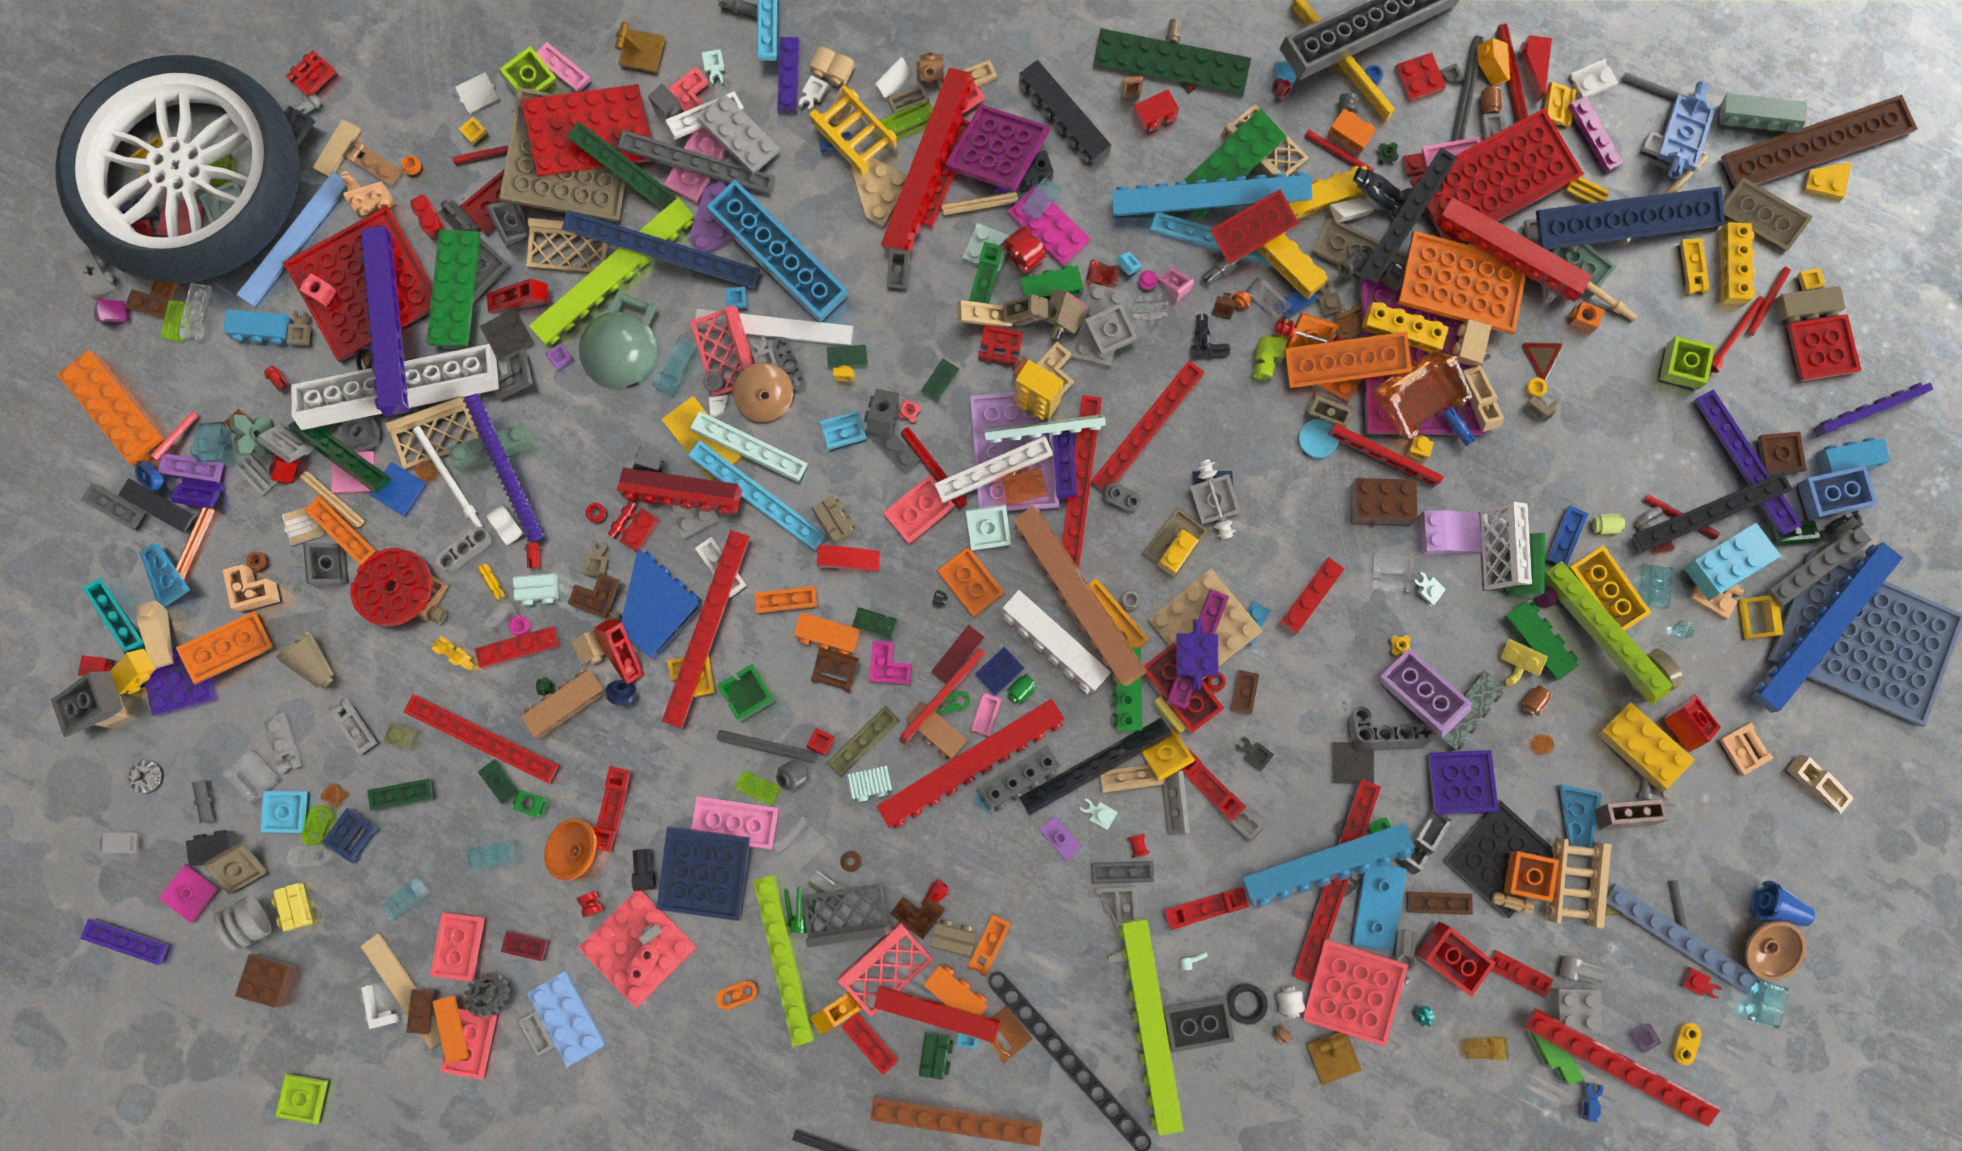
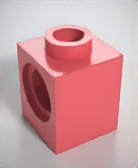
[299,273,337,307]

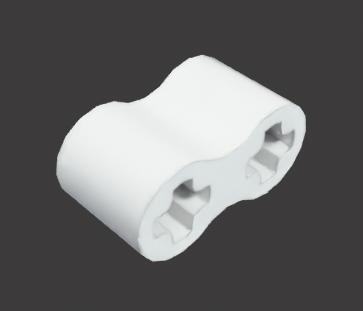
[486,503,524,545]

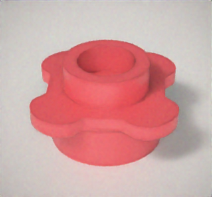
[898,400,921,422]

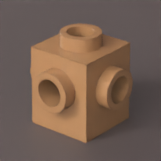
[916,52,944,82]

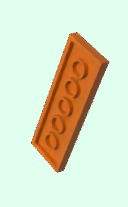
[1285,331,1412,388]

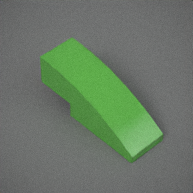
[1527,1029,1584,1086]

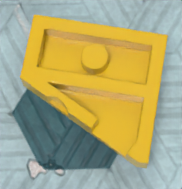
[1803,162,1851,200]

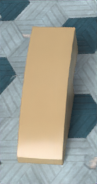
[1462,366,1505,432]
[1787,755,1853,813]

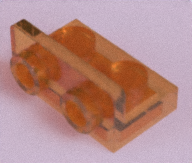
[1331,301,1362,340]
[1002,468,1047,505]

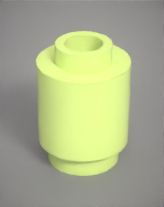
[1593,514,1625,534]

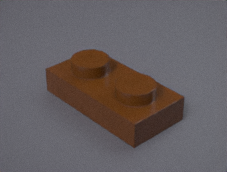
[1231,670,1259,714]
[406,989,435,1034]

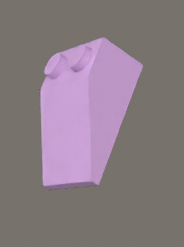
[1418,510,1482,555]

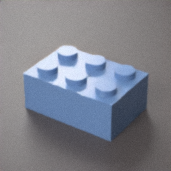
[1797,465,1878,521]

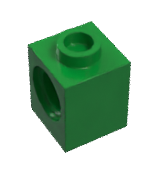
[513,790,548,818]

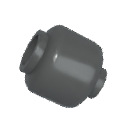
[776,760,807,790]

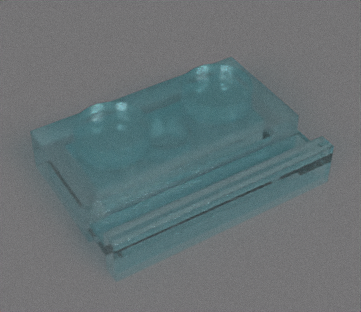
[1639,564,1673,608]

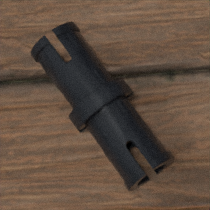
[1195,313,1210,352]

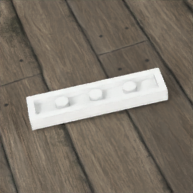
[665,92,743,140]

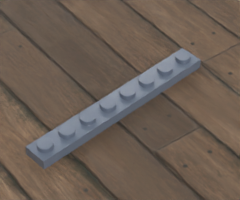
[1606,884,1758,994]

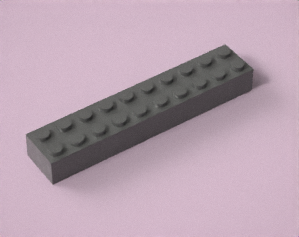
[1279,0,1459,80]

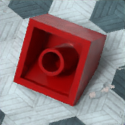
[1664,694,1721,753]

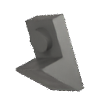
[887,248,910,289]

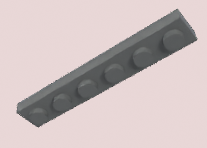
[1767,527,1872,607]

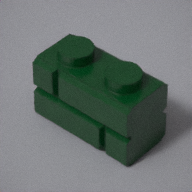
[852,607,898,641]
[918,1031,954,1080]

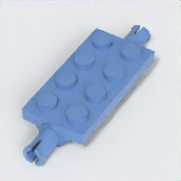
[1657,81,1715,179]

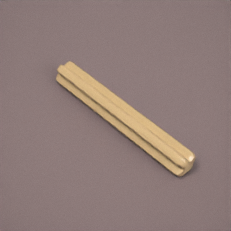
[941,191,1018,215]
[300,471,364,528]

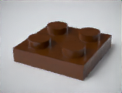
[1758,432,1807,475]

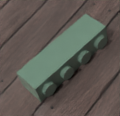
[1720,93,1807,133]
[447,423,536,472]

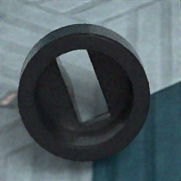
[932,590,948,607]

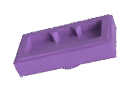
[1039,816,1081,861]

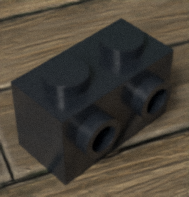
[1016,150,1054,190]

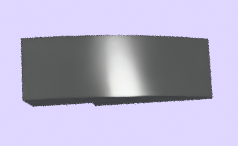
[1397,809,1452,875]

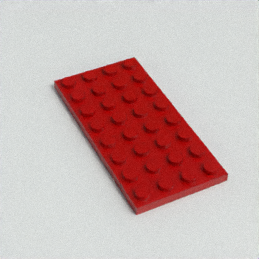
[1409,108,1584,243]

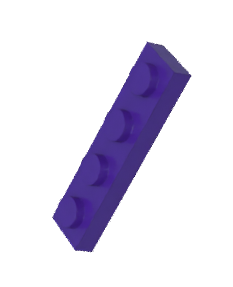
[777,37,800,113]
[1053,430,1077,499]
[80,918,169,965]

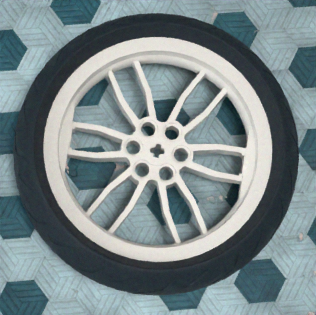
[55,55,300,283]

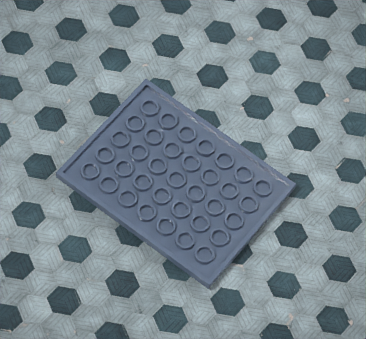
[1768,550,1962,727]

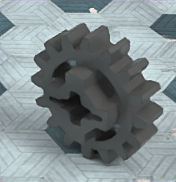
[463,972,510,1019]

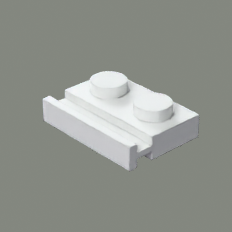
[1568,59,1618,99]

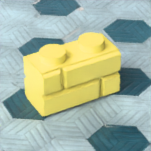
[271,883,313,932]

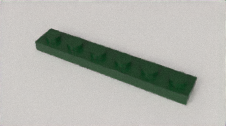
[566,121,676,210]
[288,421,391,494]

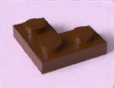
[125,281,178,320]
[568,573,620,618]
[890,897,946,940]

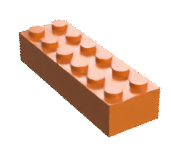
[56,349,167,466]

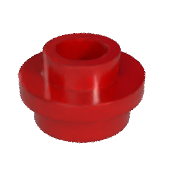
[585,503,606,523]
[1205,672,1226,692]

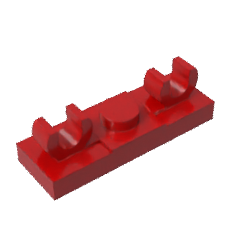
[1491,950,1554,998]

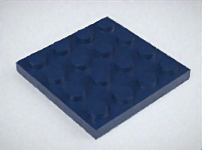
[656,826,750,921]

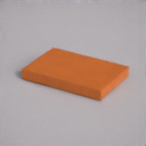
[936,546,1005,618]

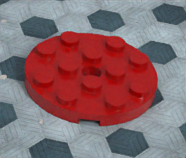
[350,548,432,627]

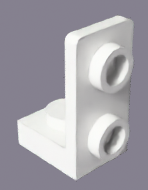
[360,985,401,1029]

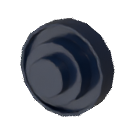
[605,680,636,705]

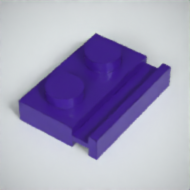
[171,477,224,509]

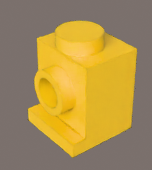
[1405,435,1434,462]

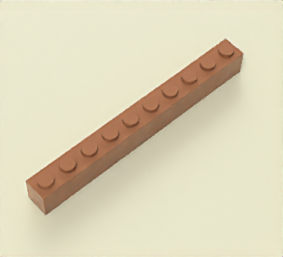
[1014,506,1147,686]

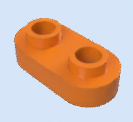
[716,980,758,1010]

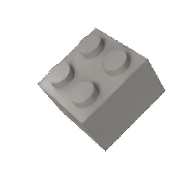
[1551,988,1602,1033]

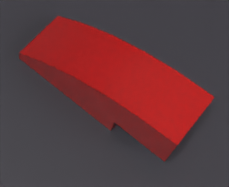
[817,545,880,572]

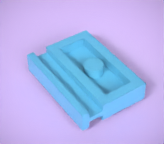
[820,411,866,450]

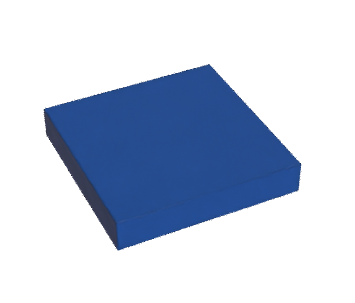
[369,462,426,516]

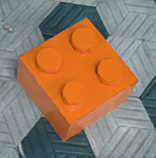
[1504,851,1559,902]

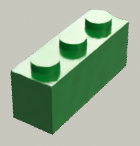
[1020,265,1084,302]

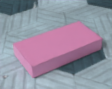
[970,692,1002,737]

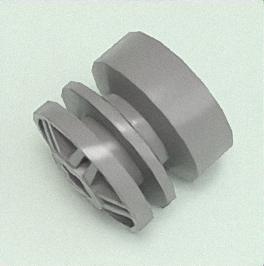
[214,896,271,952]

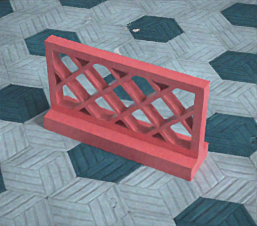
[690,305,755,396]
[837,921,933,1017]

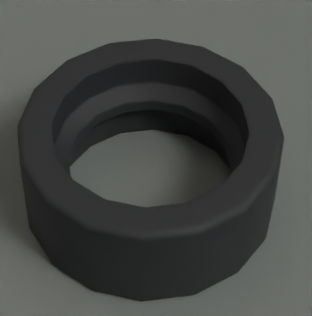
[1227,984,1268,1025]

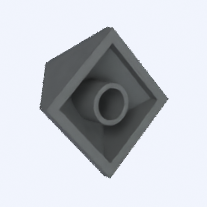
[486,202,530,247]
[303,543,347,588]

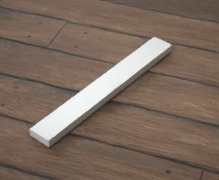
[695,309,853,347]

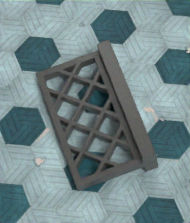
[801,883,892,948]

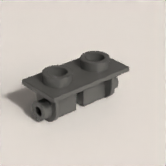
[439,200,479,231]

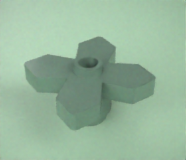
[229,414,273,458]

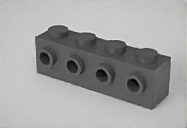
[976,745,1061,811]

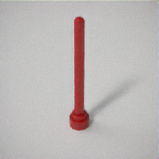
[1710,296,1765,373]

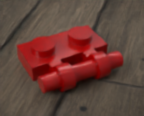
[285,50,336,98]
[978,325,1023,366]
[608,501,659,553]

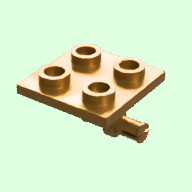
[615,21,665,73]
[1307,1032,1362,1085]

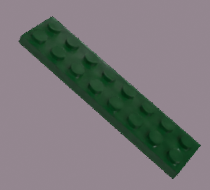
[1093,28,1251,96]

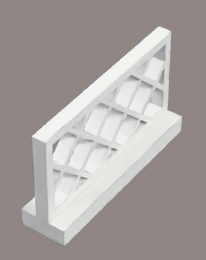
[1480,502,1532,590]

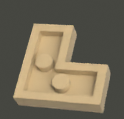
[1037,342,1074,397]

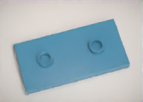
[1351,864,1407,952]

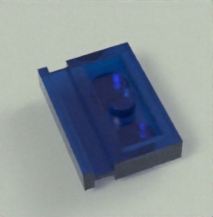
[975,647,1024,696]

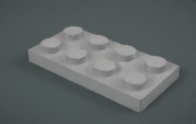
[697,94,780,175]
[1072,283,1129,368]

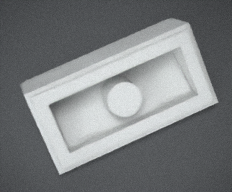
[875,57,912,100]
[1329,197,1374,223]

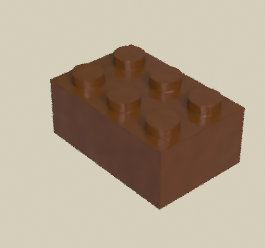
[1351,478,1418,525]

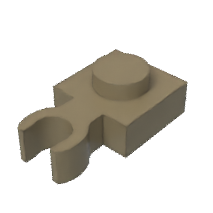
[1318,281,1344,318]
[286,311,311,346]
[582,541,608,577]

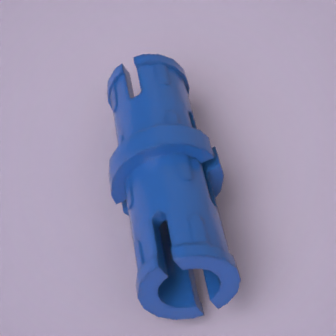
[1442,407,1476,447]

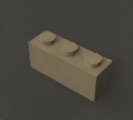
[1774,286,1846,324]

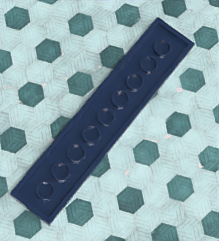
[1535,186,1725,250]

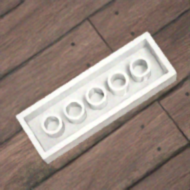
[1002,590,1111,695]

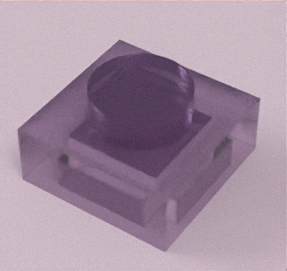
[1630,1023,1661,1053]

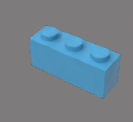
[223,309,293,345]
[1817,437,1890,475]

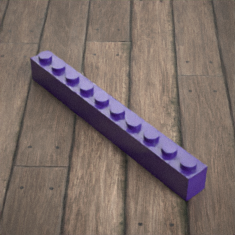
[360,225,409,416]

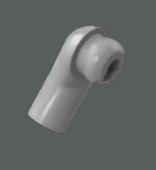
[1636,507,1663,531]

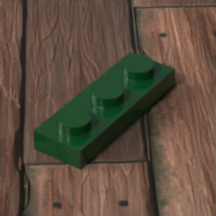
[367,778,434,811]

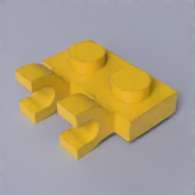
[431,636,475,670]

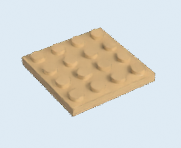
[1148,568,1263,680]

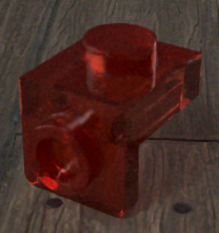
[1086,260,1119,287]

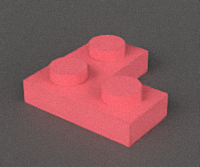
[668,67,709,112]

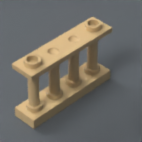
[1546,837,1611,928]

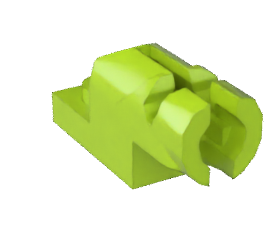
[1253,319,1289,380]

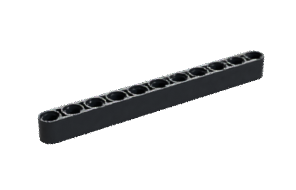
[988,971,1152,1151]

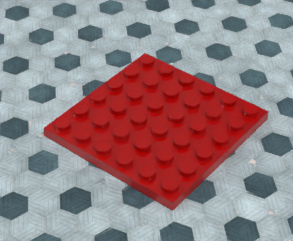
[283,205,433,363]

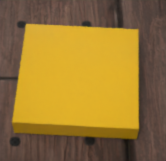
[1141,728,1195,781]

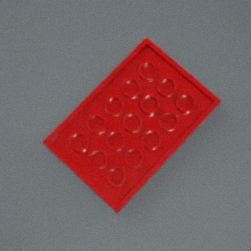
[521,84,652,177]

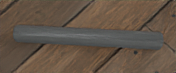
[717,730,817,763]

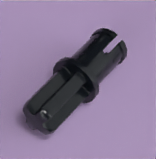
[1190,343,1230,358]

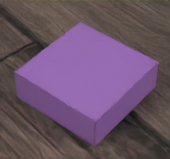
[545,343,574,371]

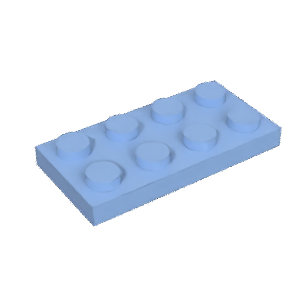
[527,971,606,1067]

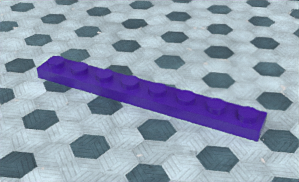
[1694,389,1802,536]

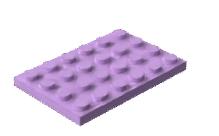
[970,392,1059,512]

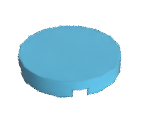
[1298,419,1339,459]

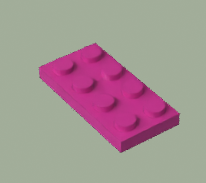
[1008,185,1090,267]

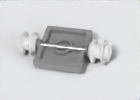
[1190,459,1241,539]

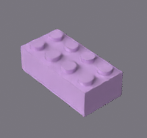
[1380,648,1471,738]

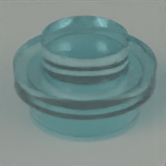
[1673,620,1695,639]

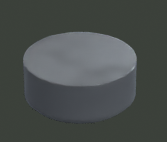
[703,371,724,392]

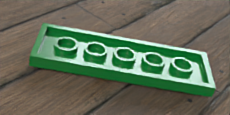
[1183,108,1287,220]
[426,229,480,348]

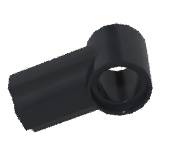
[632,849,656,891]

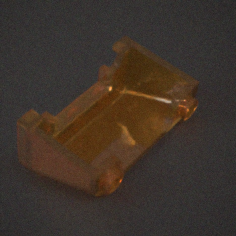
[1374,352,1473,439]

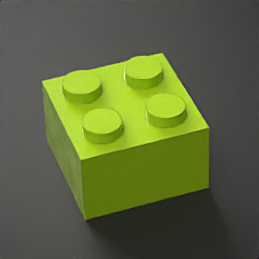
[499,46,556,95]
[1659,336,1715,389]

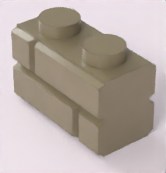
[1003,294,1048,326]
[1306,392,1354,428]
[812,496,855,544]
[930,919,977,958]

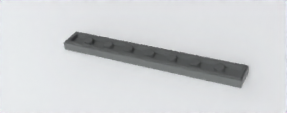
[617,130,774,196]

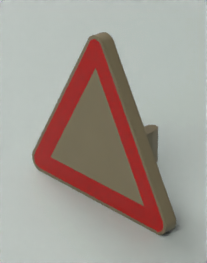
[1522,342,1564,381]

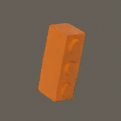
[794,612,861,655]
[923,964,988,1015]

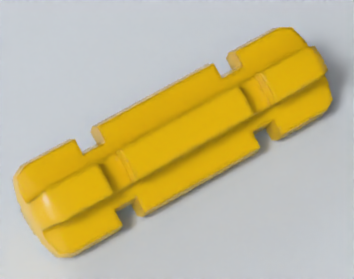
[477,564,506,601]

